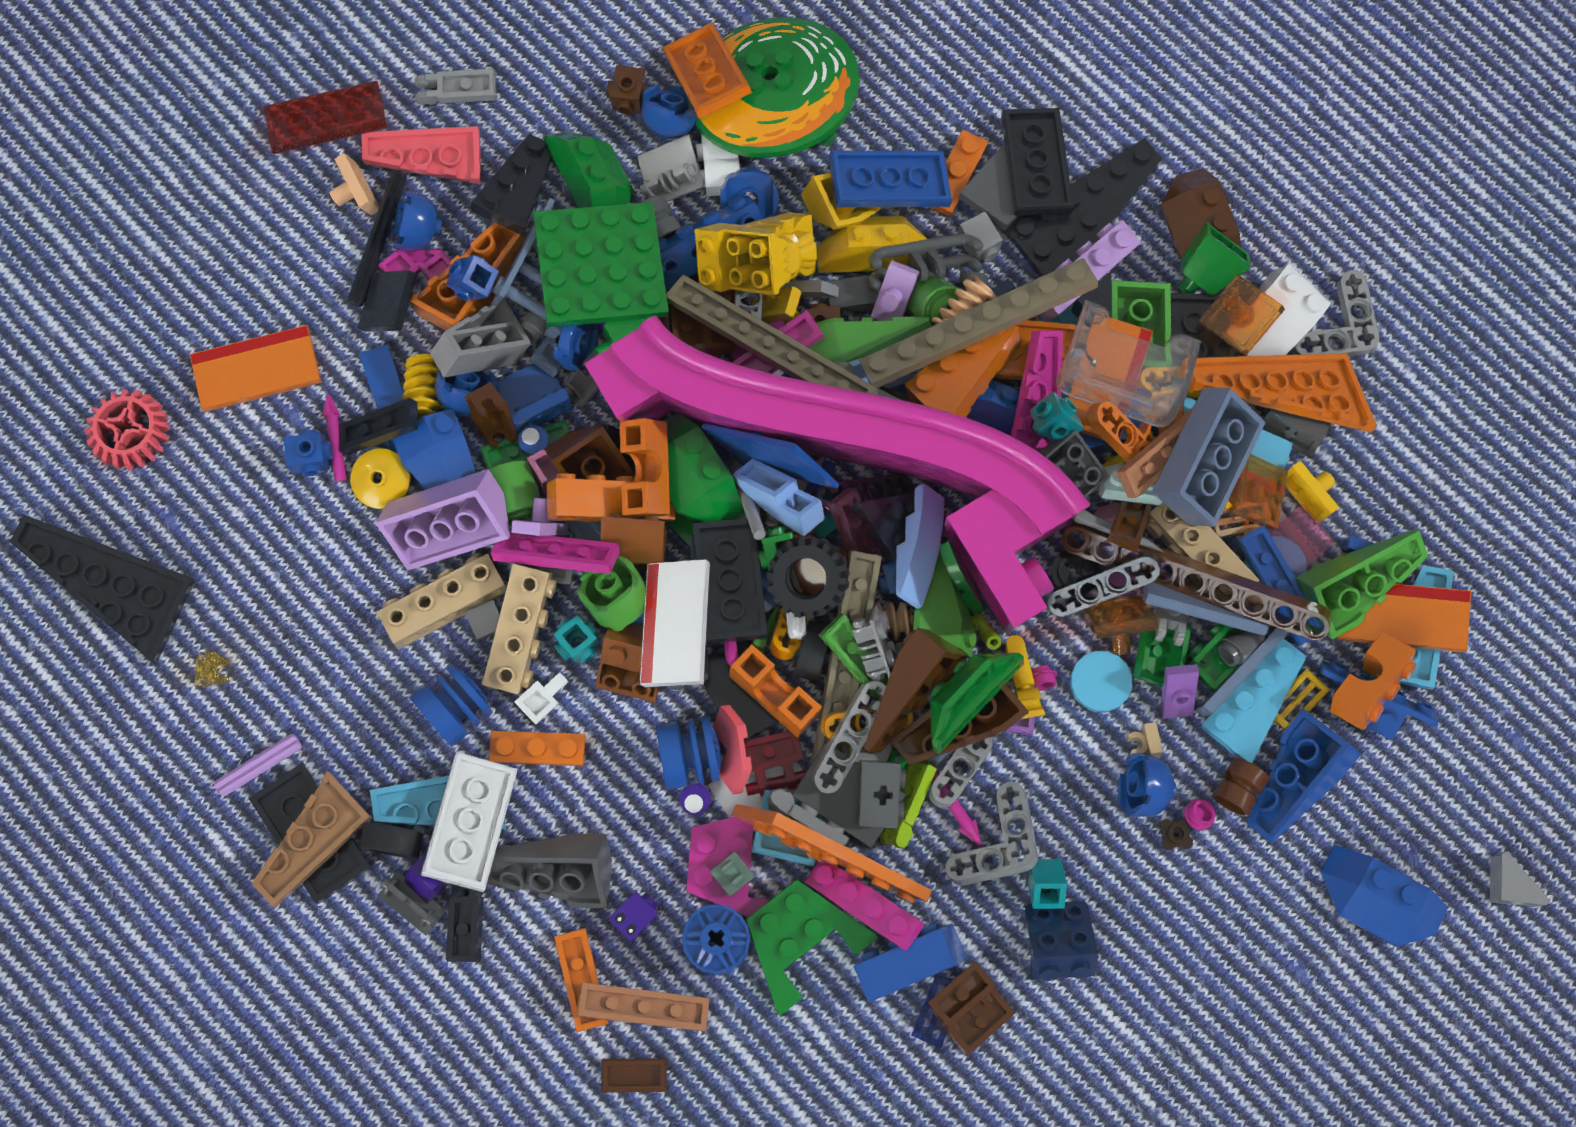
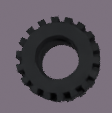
[766,536,850,619]

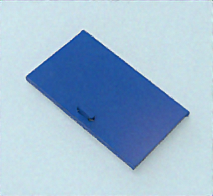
[701,423,839,489]

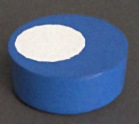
[518,425,550,456]

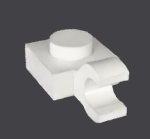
[515,672,569,725]

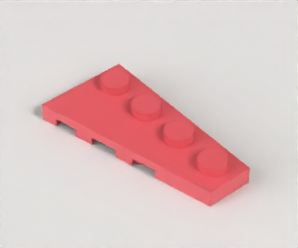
[362,126,482,185]

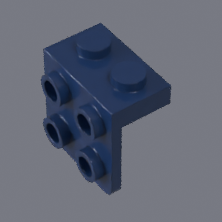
[1025,901,1098,981]

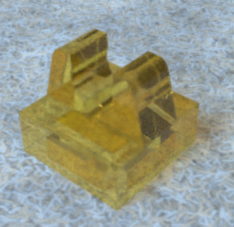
[194,651,230,688]

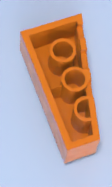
[409,222,526,331]
[904,325,1021,417]

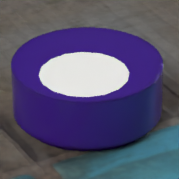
[680,784,711,816]

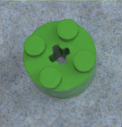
[578,556,646,631]

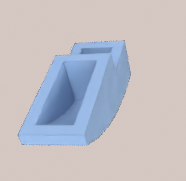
[732,458,825,536]

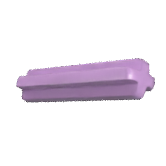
[214,734,302,796]

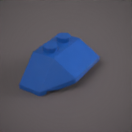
[1320,845,1448,947]

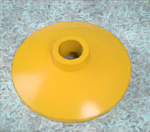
[350,448,411,509]

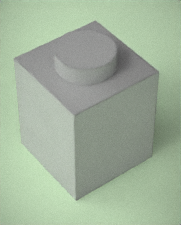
[958,211,1003,263]

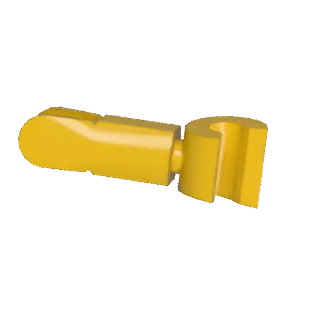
[1005,635,1046,720]

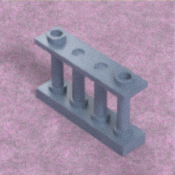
[491,198,562,340]

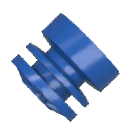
[409,662,493,747]
[656,715,722,790]
[682,904,750,976]

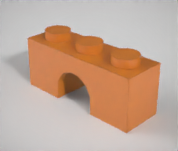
[620,418,670,517]
[1330,632,1416,730]
[729,644,822,738]

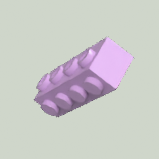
[1039,220,1142,322]

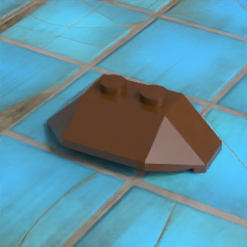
[1160,168,1241,259]

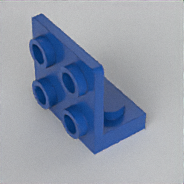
[496,363,573,435]

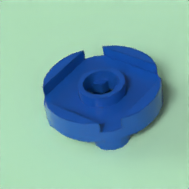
[719,168,779,219]
[553,323,599,372]

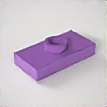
[1160,664,1199,719]

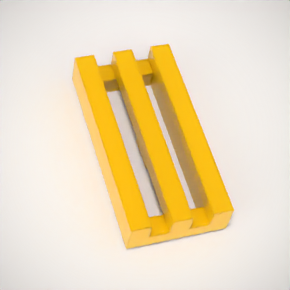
[1274,668,1330,731]

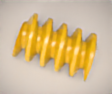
[402,354,441,420]

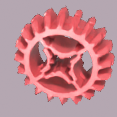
[84,389,171,470]

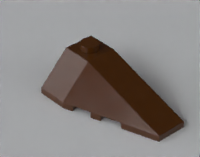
[864,628,968,752]
[891,684,1029,766]

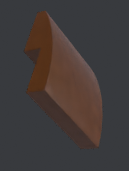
[668,296,736,356]
[927,961,1016,1056]

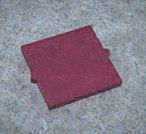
[1269,506,1336,577]

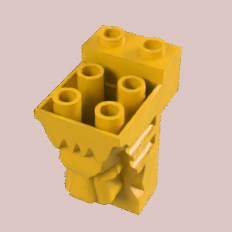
[695,212,817,295]

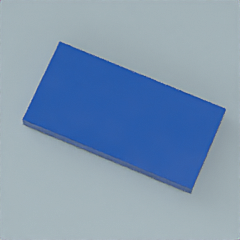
[828,151,952,208]

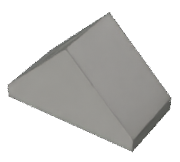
[1490,851,1550,907]

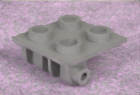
[637,134,704,202]
[851,603,899,681]

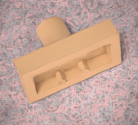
[330,153,380,216]

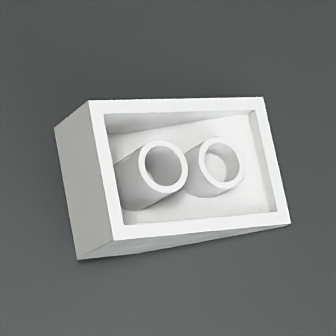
[1222,263,1331,356]

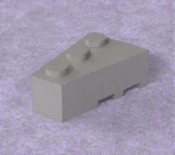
[430,298,531,377]

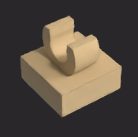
[1126,722,1163,758]

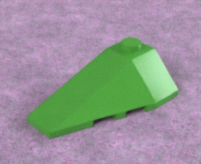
[810,317,933,362]
[1295,529,1428,640]
[913,537,976,658]

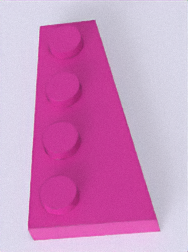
[1011,330,1063,451]

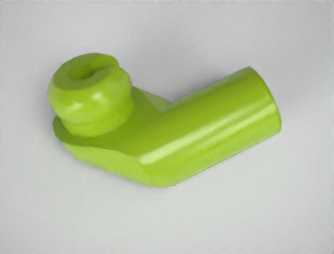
[970,614,1001,650]

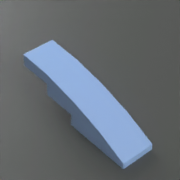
[896,483,944,609]

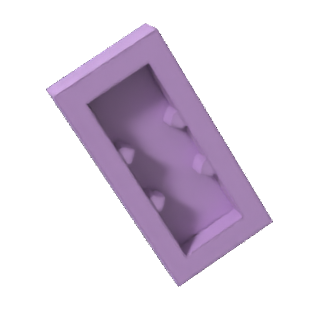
[871,260,920,321]
[511,498,569,536]

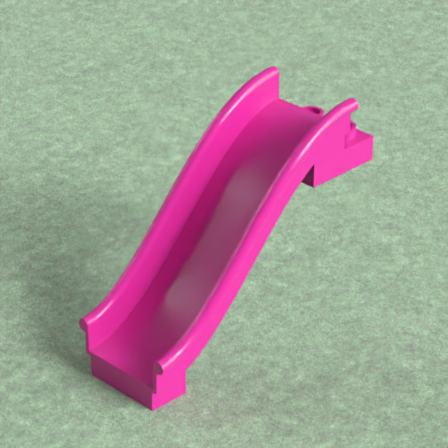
[584,316,1091,633]

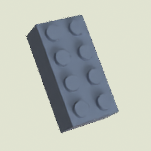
[1152,388,1266,527]

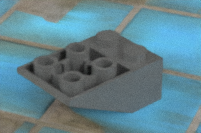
[1037,429,1110,498]

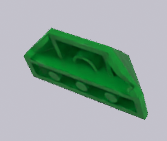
[544,132,634,208]
[664,413,745,522]
[930,653,1024,755]

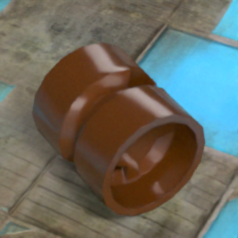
[1212,757,1270,817]

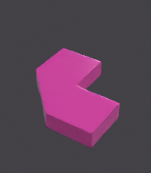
[378,249,451,280]

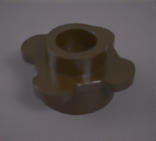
[1160,818,1193,850]

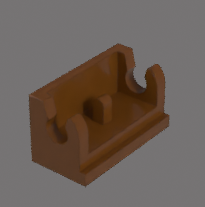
[464,382,518,449]

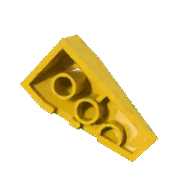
[801,172,883,230]

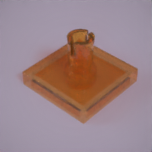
[1199,274,1285,356]
[1227,454,1288,530]
[1082,596,1158,655]

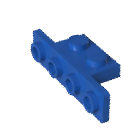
[1320,660,1439,740]

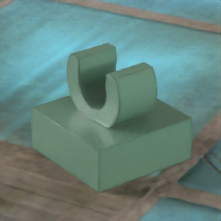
[710,852,755,897]

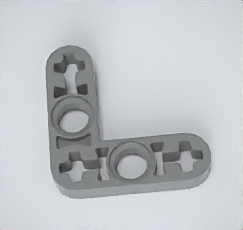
[1292,270,1379,357]
[912,701,993,808]
[945,782,1038,886]

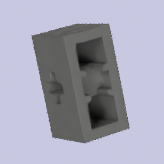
[856,760,906,828]

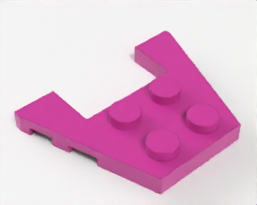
[686,817,769,917]

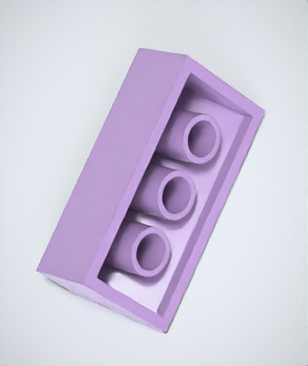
[375,469,510,571]

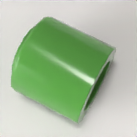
[905,275,960,326]
[489,461,541,529]

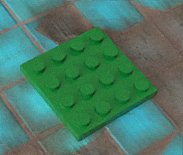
[533,202,669,327]

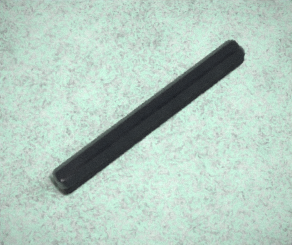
[348,171,407,307]

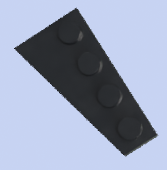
[471,134,553,236]

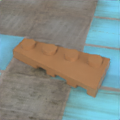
[251,771,372,908]

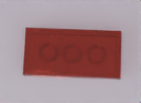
[264,81,388,154]

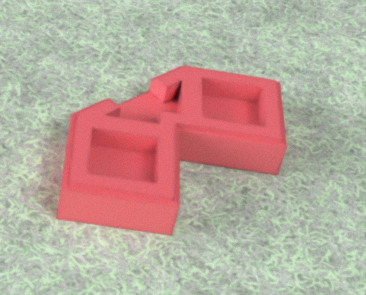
[713,705,752,795]

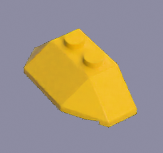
[817,216,927,273]

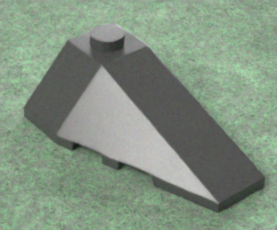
[487,834,612,908]

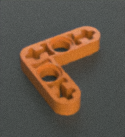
[1087,394,1183,462]

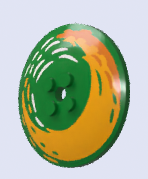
[687,17,860,158]

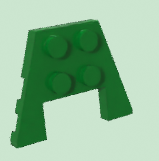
[745,879,878,1016]

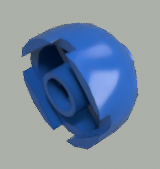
[642,85,698,139]
[393,190,442,251]
[434,369,497,416]
[1118,753,1177,817]

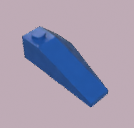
[1247,709,1362,844]

